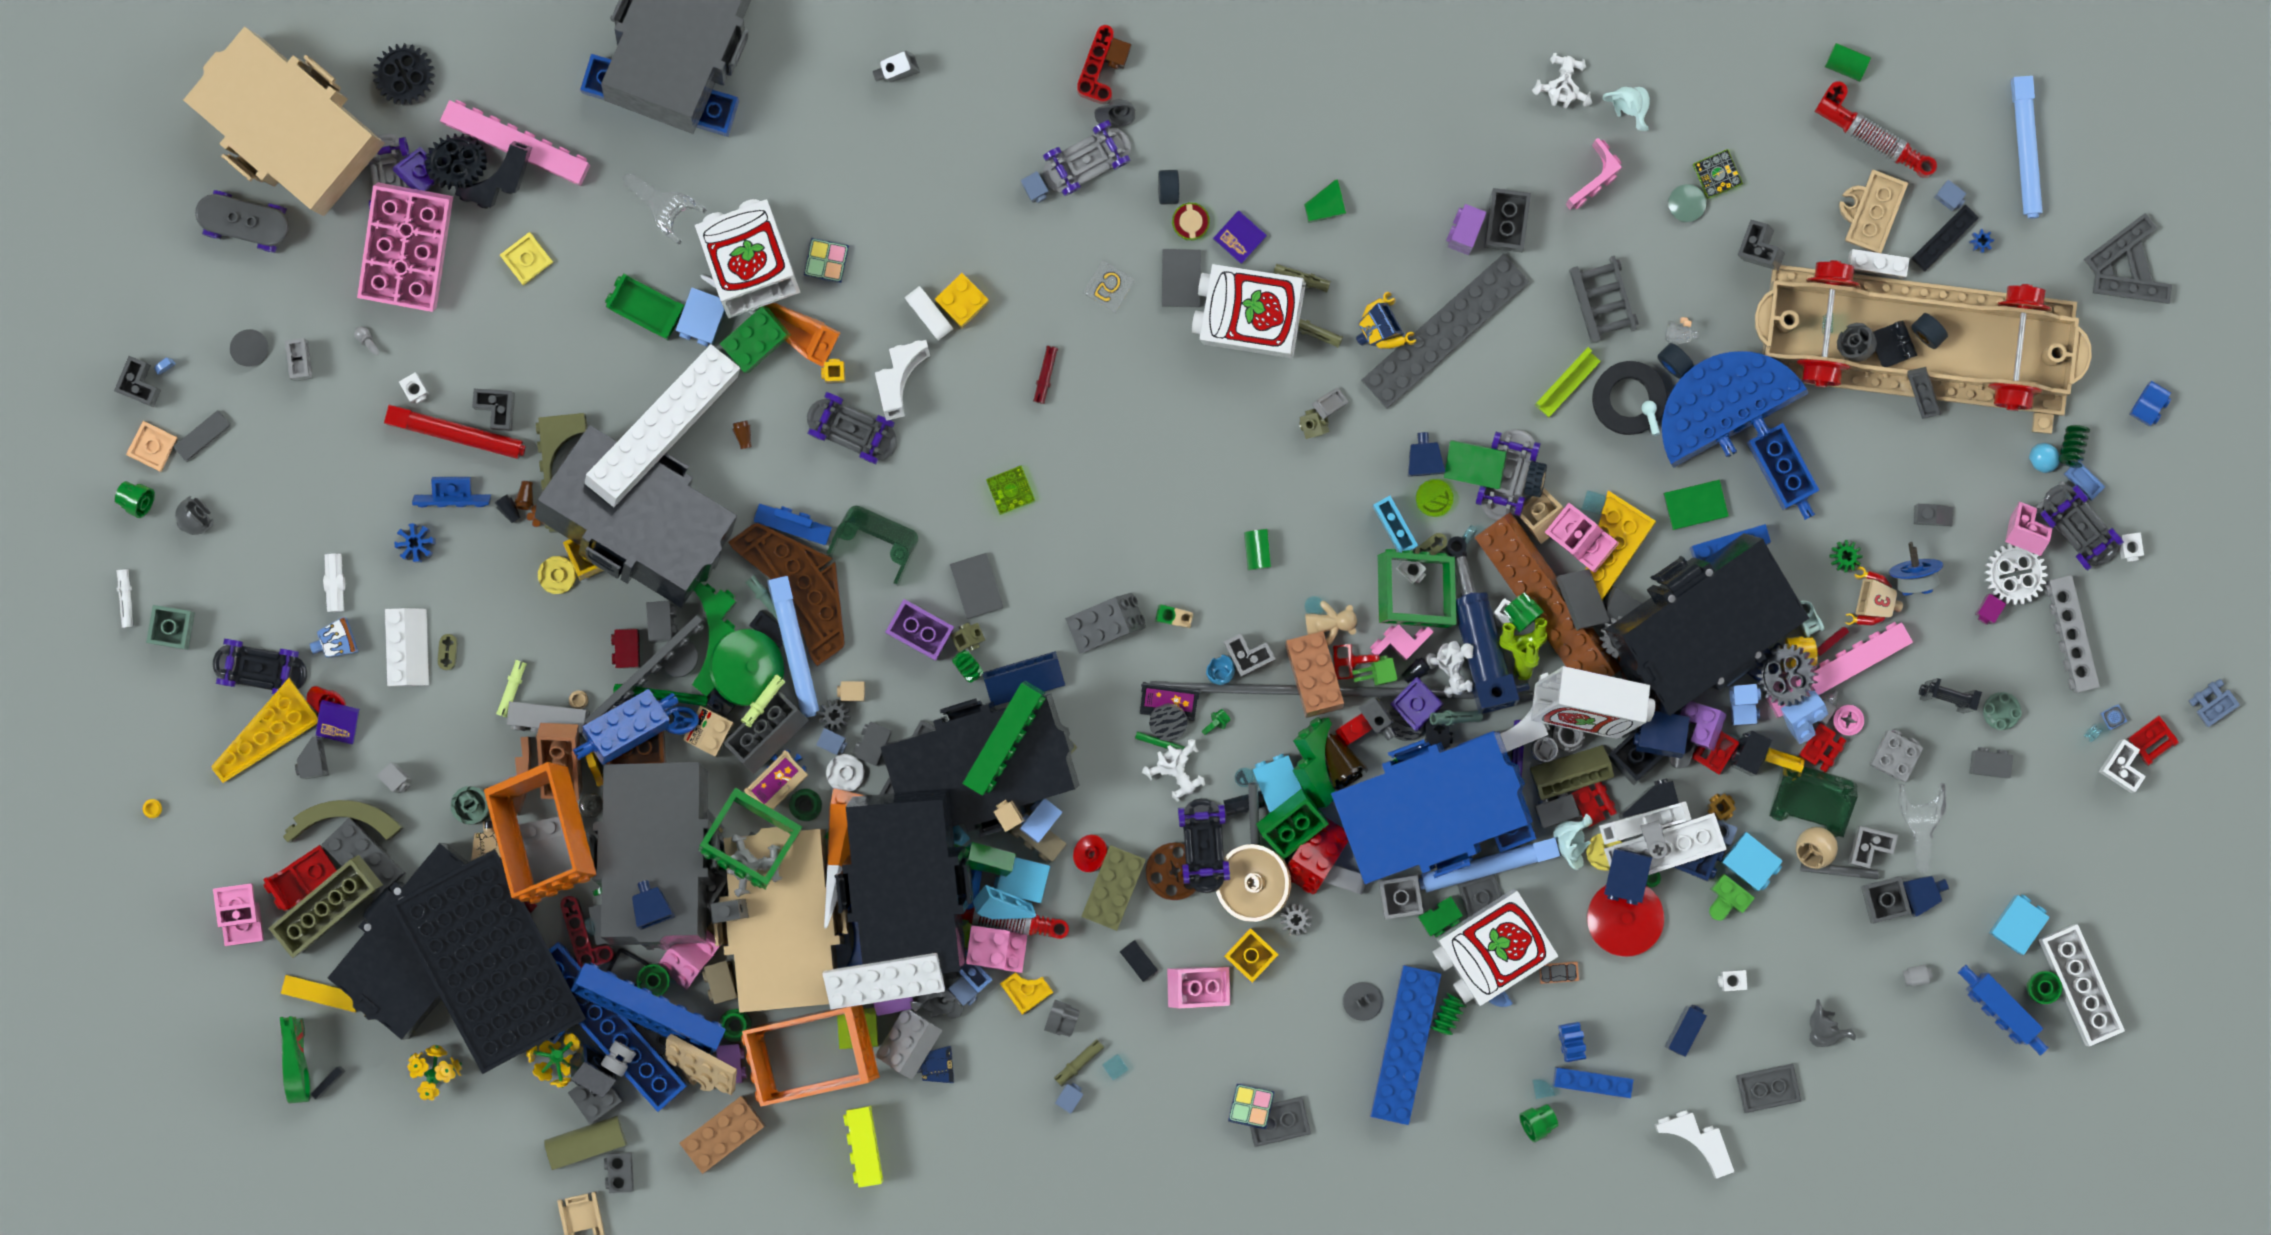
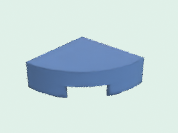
[1489,991,1513,1007]

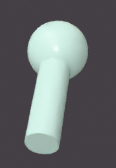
[1641,400,1660,436]

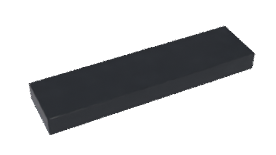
[1911,204,1979,272]

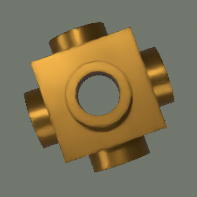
[1707,793,1736,821]

